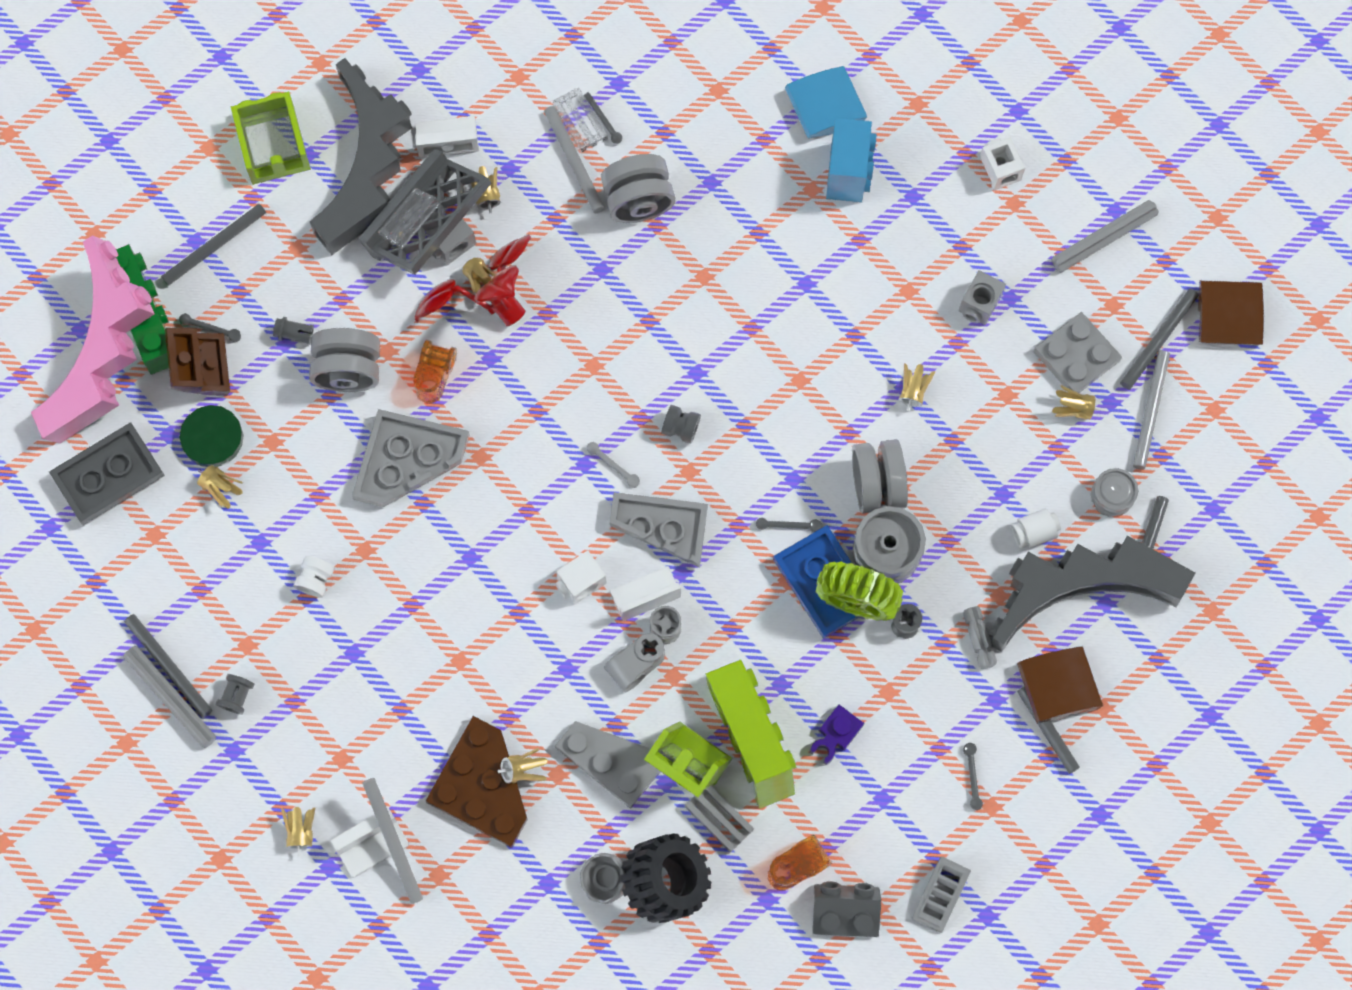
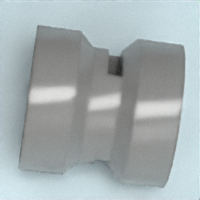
[650,606,681,644]

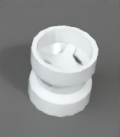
[293,556,335,598]

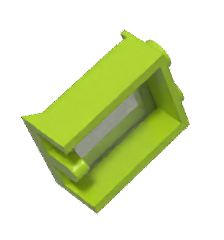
[230,91,311,185]
[644,721,733,798]

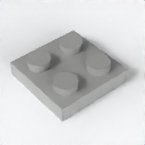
[1033,311,1122,393]

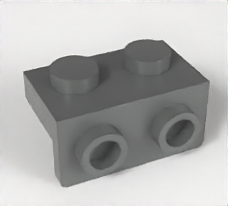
[812,881,881,937]

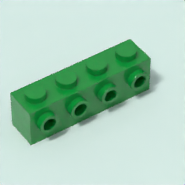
[116,244,169,375]

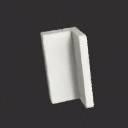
[415,116,479,158]
[610,566,681,621]
[330,807,409,878]

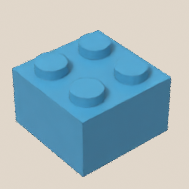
[826,118,877,203]

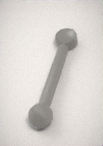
[587,442,640,488]

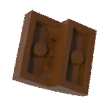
[1198,280,1264,345]
[165,327,230,396]
[1017,646,1103,723]

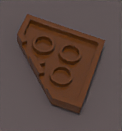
[426,716,528,848]

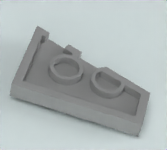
[610,492,708,568]
[555,721,671,809]

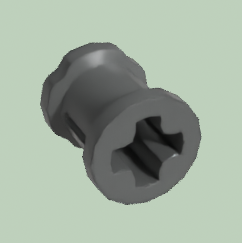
[891,604,922,639]
[216,674,255,715]

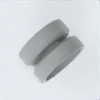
[601,154,676,223]
[309,328,380,392]
[852,439,908,514]
[852,506,926,583]

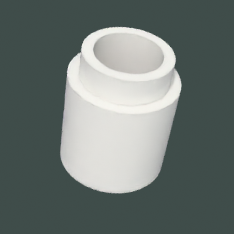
[1011,509,1061,548]

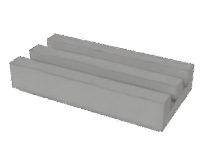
[685,786,754,853]

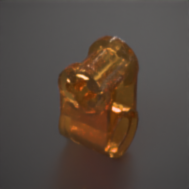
[413,340,457,404]
[768,834,832,891]

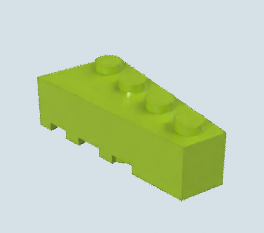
[705,659,797,809]

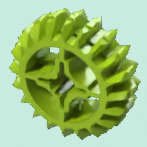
[815,561,904,621]

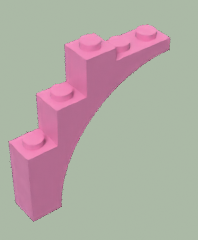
[31,235,155,443]

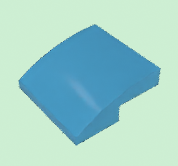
[785,66,868,139]

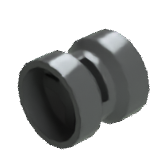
[661,404,701,444]

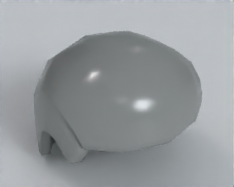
[580,853,625,904]

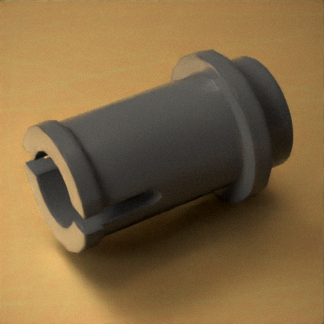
[273,317,314,345]

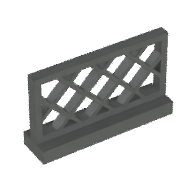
[358,149,492,275]

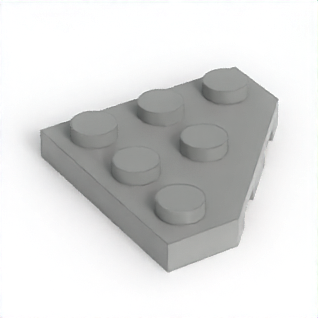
[352,409,470,507]

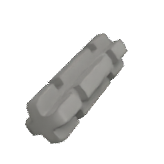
[963,606,997,669]

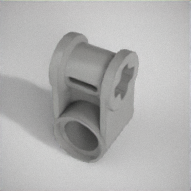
[604,633,665,693]

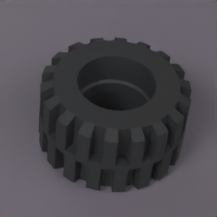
[620,833,712,923]

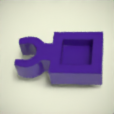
[810,704,865,765]

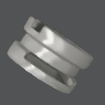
[1090,468,1139,517]

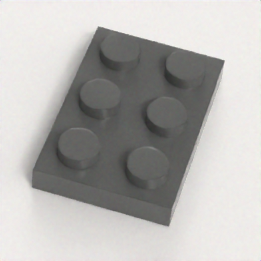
[49,422,165,526]

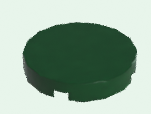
[179,405,244,467]

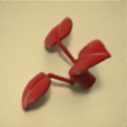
[415,234,531,326]

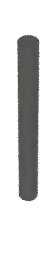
[161,204,266,286]
[1120,289,1199,390]
[124,614,213,718]

